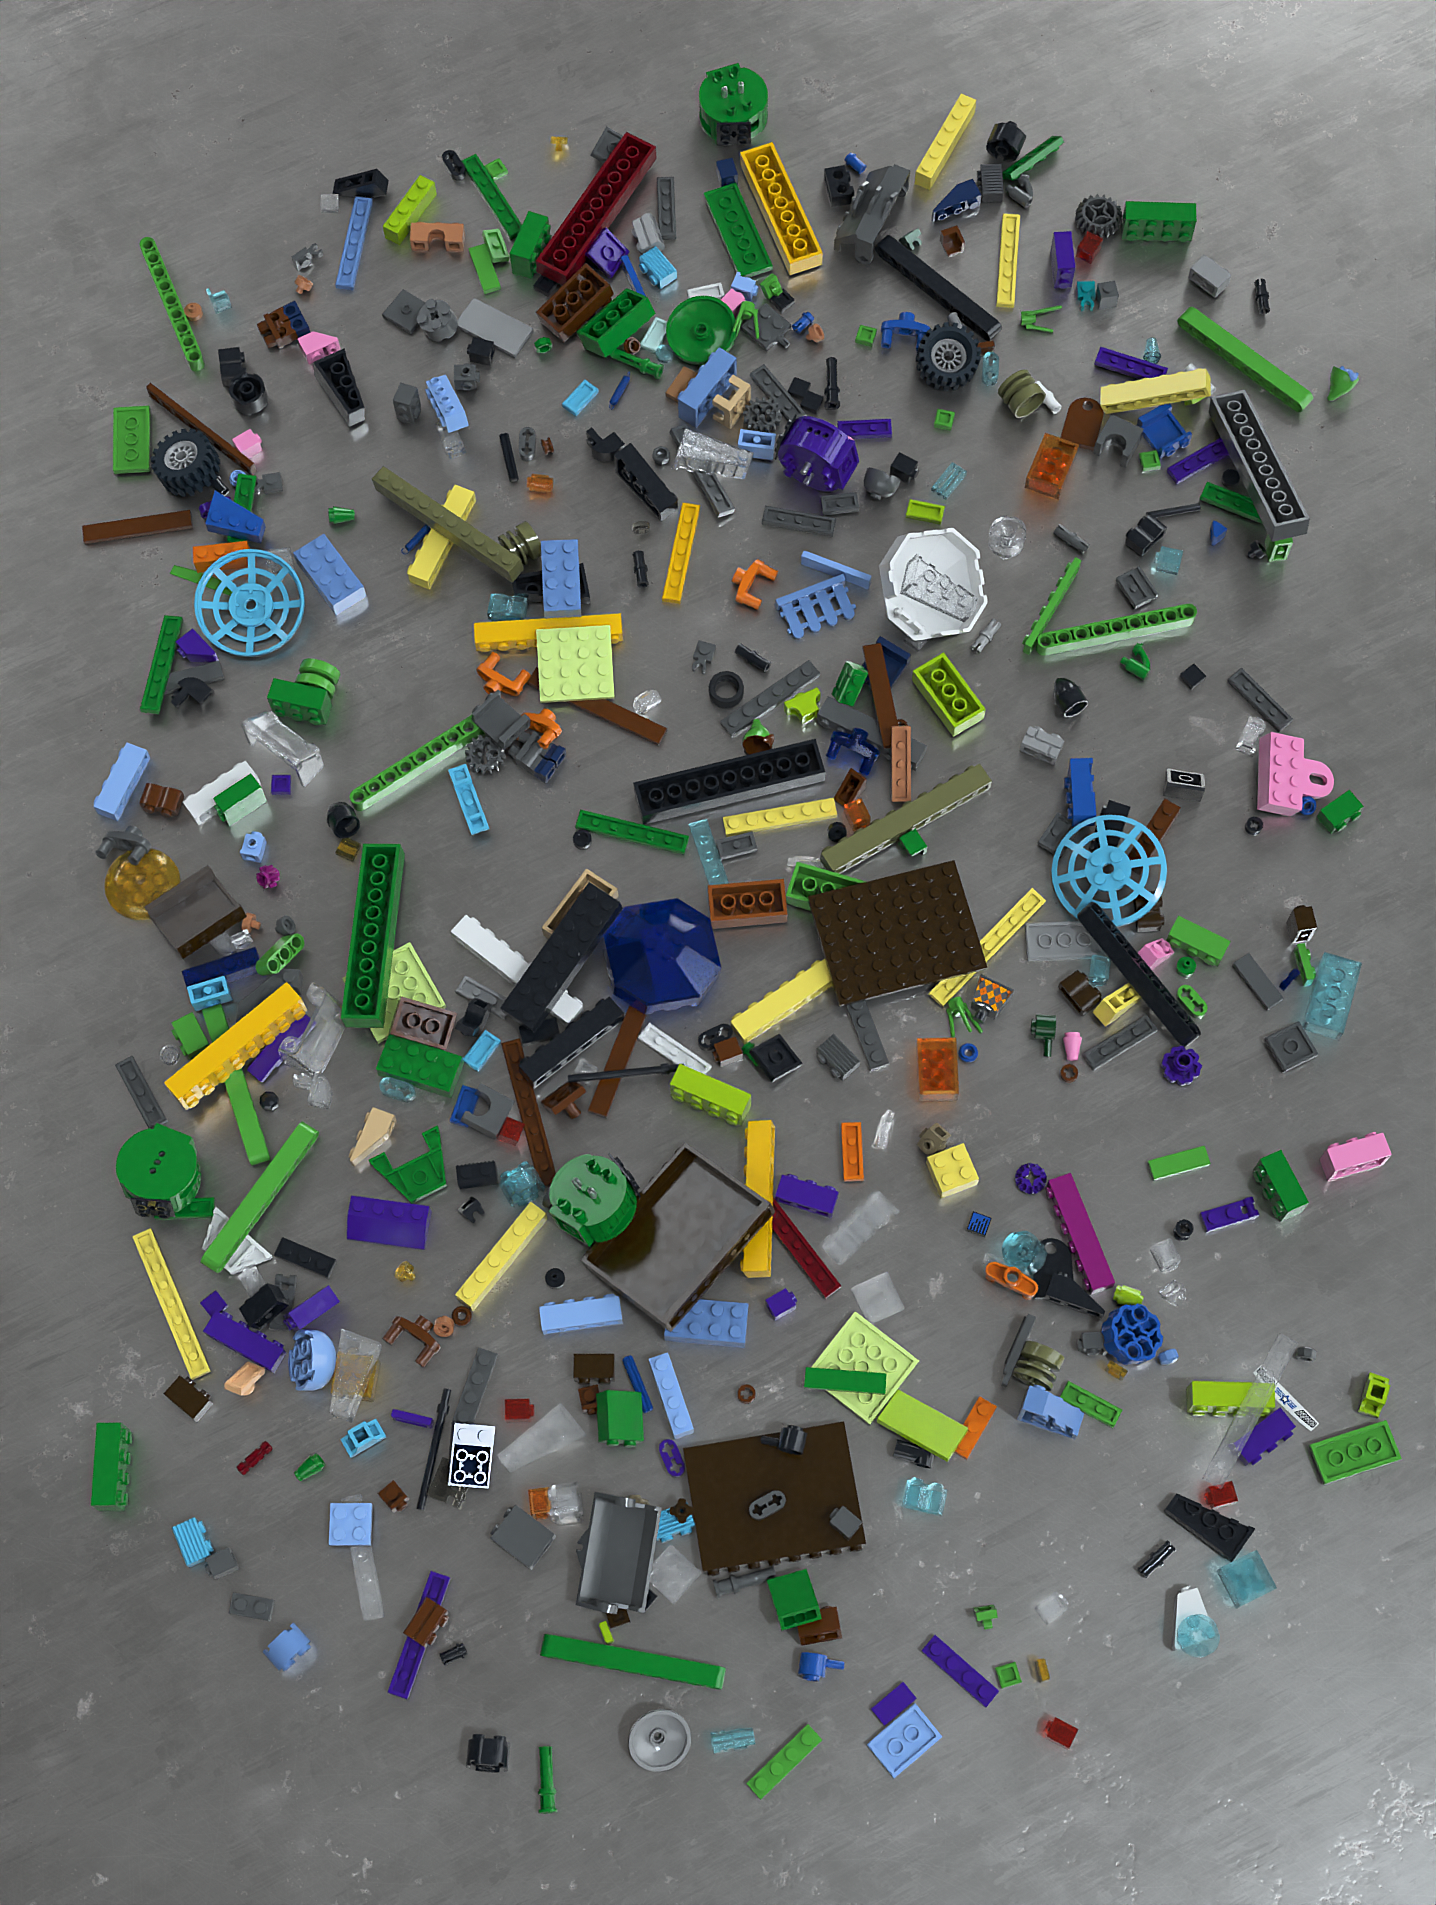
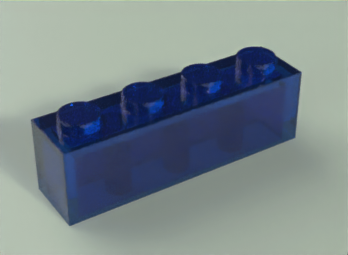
[182,947,260,988]

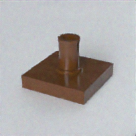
[541,1081,587,1119]

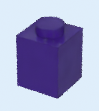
[765,1288,797,1321]

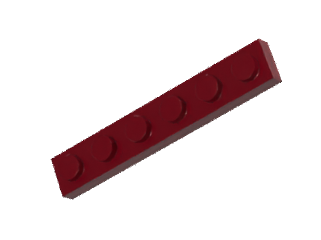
[772,1197,841,1299]

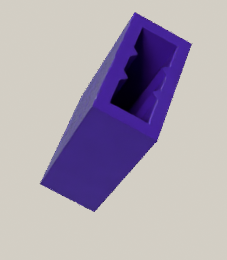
[1050,231,1075,289]
[283,1285,340,1332]

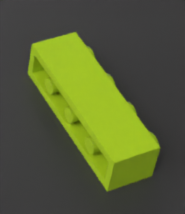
[383,175,437,245]

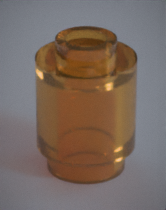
[527,473,554,494]

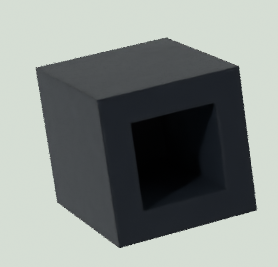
[467,337,495,366]
[890,452,919,484]

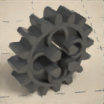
[743,396,782,433]
[465,734,506,775]

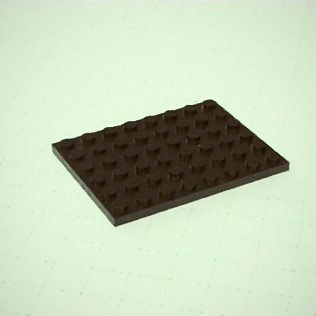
[807,860,988,1007]

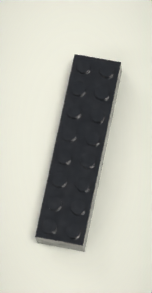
[500,882,623,1034]

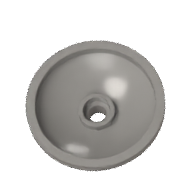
[628,1709,691,1771]

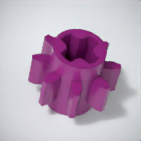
[256,865,280,889]

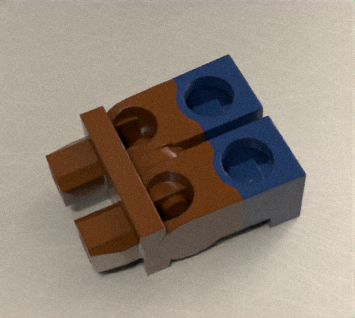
[257,301,311,349]

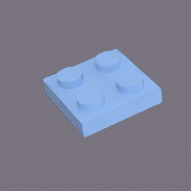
[329,1503,373,1546]

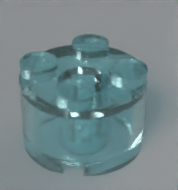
[499,1161,545,1207]
[1002,1231,1047,1275]

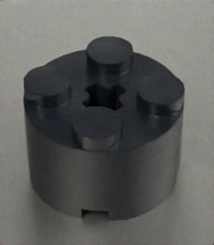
[986,121,1026,162]
[229,372,268,416]
[466,1734,510,1773]

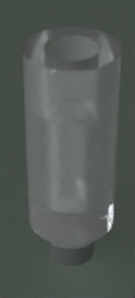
[787,856,825,869]
[873,1110,895,1150]

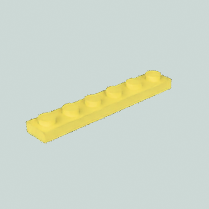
[723,798,837,837]

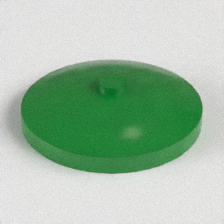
[666,296,737,365]

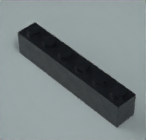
[519,996,624,1089]

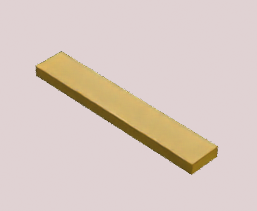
[662,502,700,604]

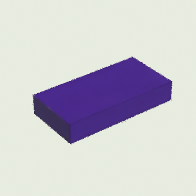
[391,1409,434,1429]
[871,1682,917,1726]

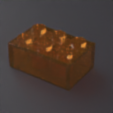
[1025,433,1079,500]
[916,1038,959,1101]

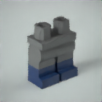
[509,731,566,783]

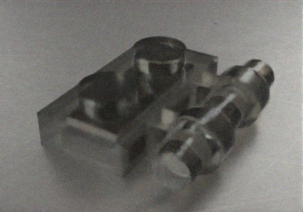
[427,1457,468,1509]

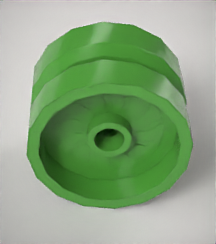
[294,658,341,700]

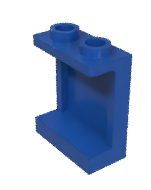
[1137,403,1192,459]

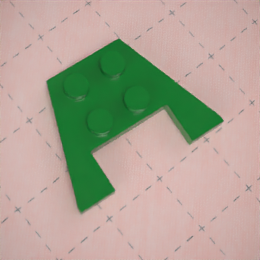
[369,1125,447,1204]

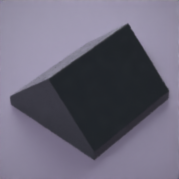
[1163,769,1205,802]

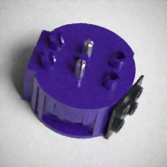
[774,414,860,492]

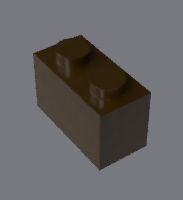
[1286,905,1317,944]
[573,1354,615,1385]
[163,1375,213,1422]

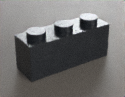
[1089,800,1131,853]

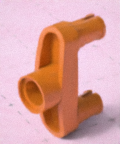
[732,559,778,610]
[476,652,531,696]
[516,708,562,749]
[985,1262,1038,1300]

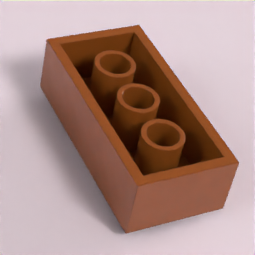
[708,879,788,929]

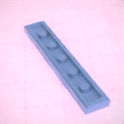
[335,196,373,290]

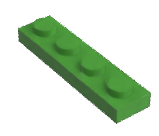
[746,1724,822,1800]

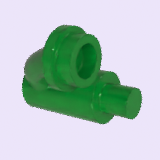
[1120,643,1151,680]

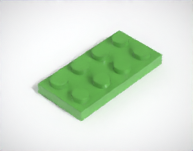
[113,405,151,474]
[1309,1420,1402,1485]

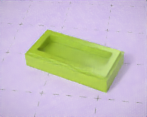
[906,499,945,525]

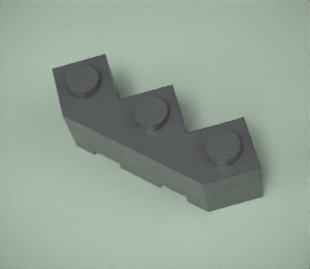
[236,968,303,1023]

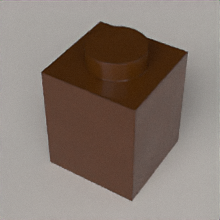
[712,1036,743,1067]

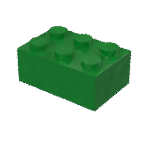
[509,211,552,279]
[267,678,332,725]
[1253,1150,1309,1222]

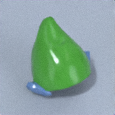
[1327,366,1359,401]

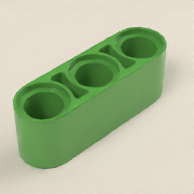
[256,934,304,976]

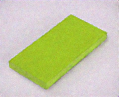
[877,1389,968,1462]

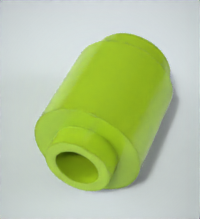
[1113,1285,1144,1306]

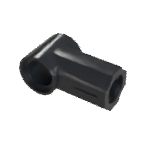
[893,1439,935,1469]

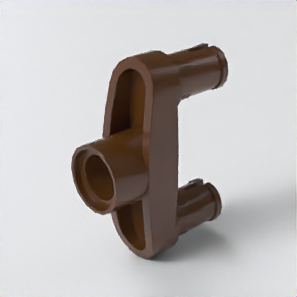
[382,1315,441,1368]

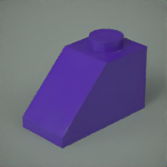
[176,628,219,663]

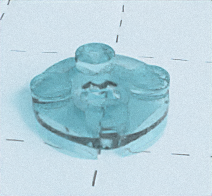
[1177,1614,1220,1658]

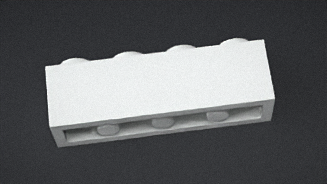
[183,760,261,826]

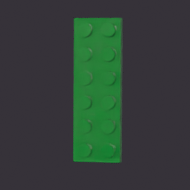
[704,182,773,277]

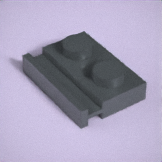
[1116,566,1159,609]
[1038,813,1080,858]

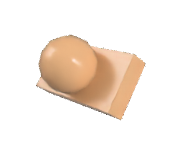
[224,1361,265,1396]

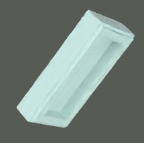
[640,317,667,354]

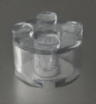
[988,515,1026,560]
[548,1481,584,1526]

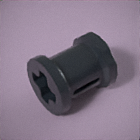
[1173,1219,1194,1241]

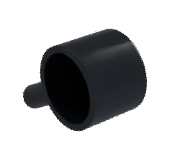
[761,1425,807,1455]

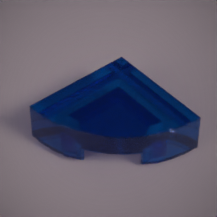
[1279,968,1300,991]

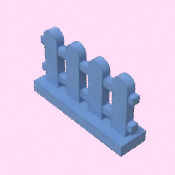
[774,574,856,639]

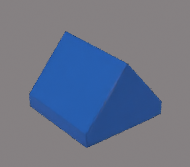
[1210,521,1227,546]

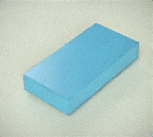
[562,380,599,416]
[463,1030,501,1072]

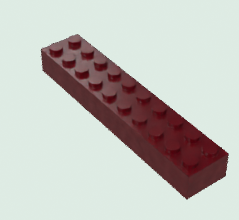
[536,132,656,285]

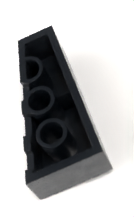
[313,348,365,427]
[614,443,678,521]
[512,563,590,604]

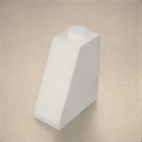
[1172,1586,1215,1651]

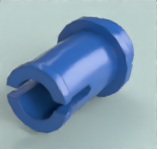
[844,152,867,174]
[792,312,814,334]

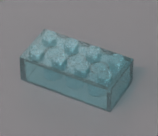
[1302,952,1362,1040]

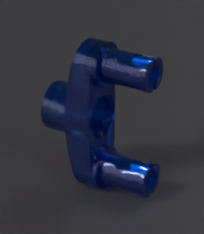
[826,728,880,775]

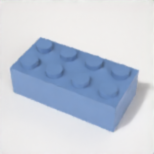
[677,348,737,428]
[293,534,367,615]
[541,539,581,618]
[664,1299,749,1348]

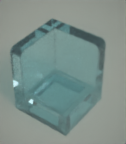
[206,288,232,314]

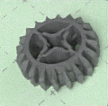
[1075,194,1123,240]

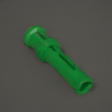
[610,348,664,380]
[538,1746,558,1814]

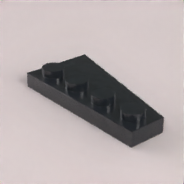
[1164,1493,1255,1562]

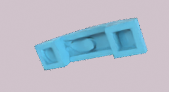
[448,764,489,835]

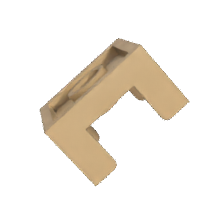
[712,375,751,429]

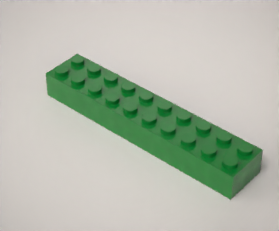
[341,844,405,1028]

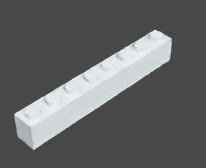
[451,915,584,1026]

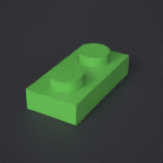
[482,229,510,263]
[1294,943,1316,986]

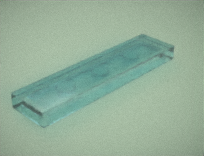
[689,819,729,885]

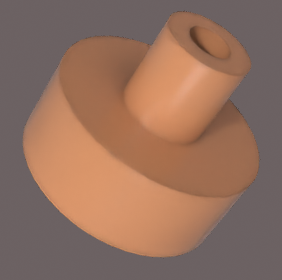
[294,275,313,294]
[184,303,203,322]
[806,323,825,343]
[241,912,261,933]
[433,1316,454,1337]

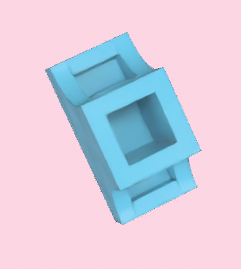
[340,1419,386,1458]

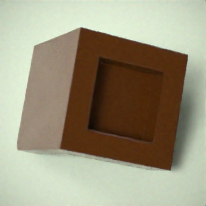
[940,225,965,257]

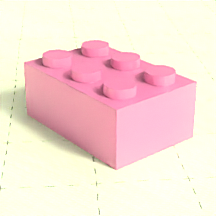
[1319,1132,1392,1181]

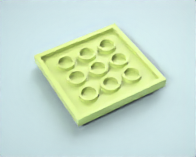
[536,625,615,703]
[342,942,446,1044]
[811,1312,919,1425]

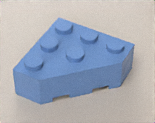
[1017,1385,1084,1440]

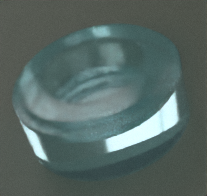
[656,345,674,363]

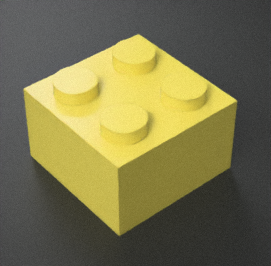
[926,1143,979,1199]

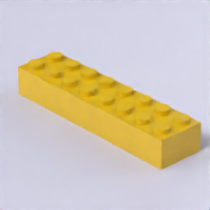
[740,142,823,275]
[164,982,307,1110]

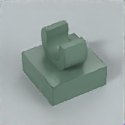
[898,228,922,251]

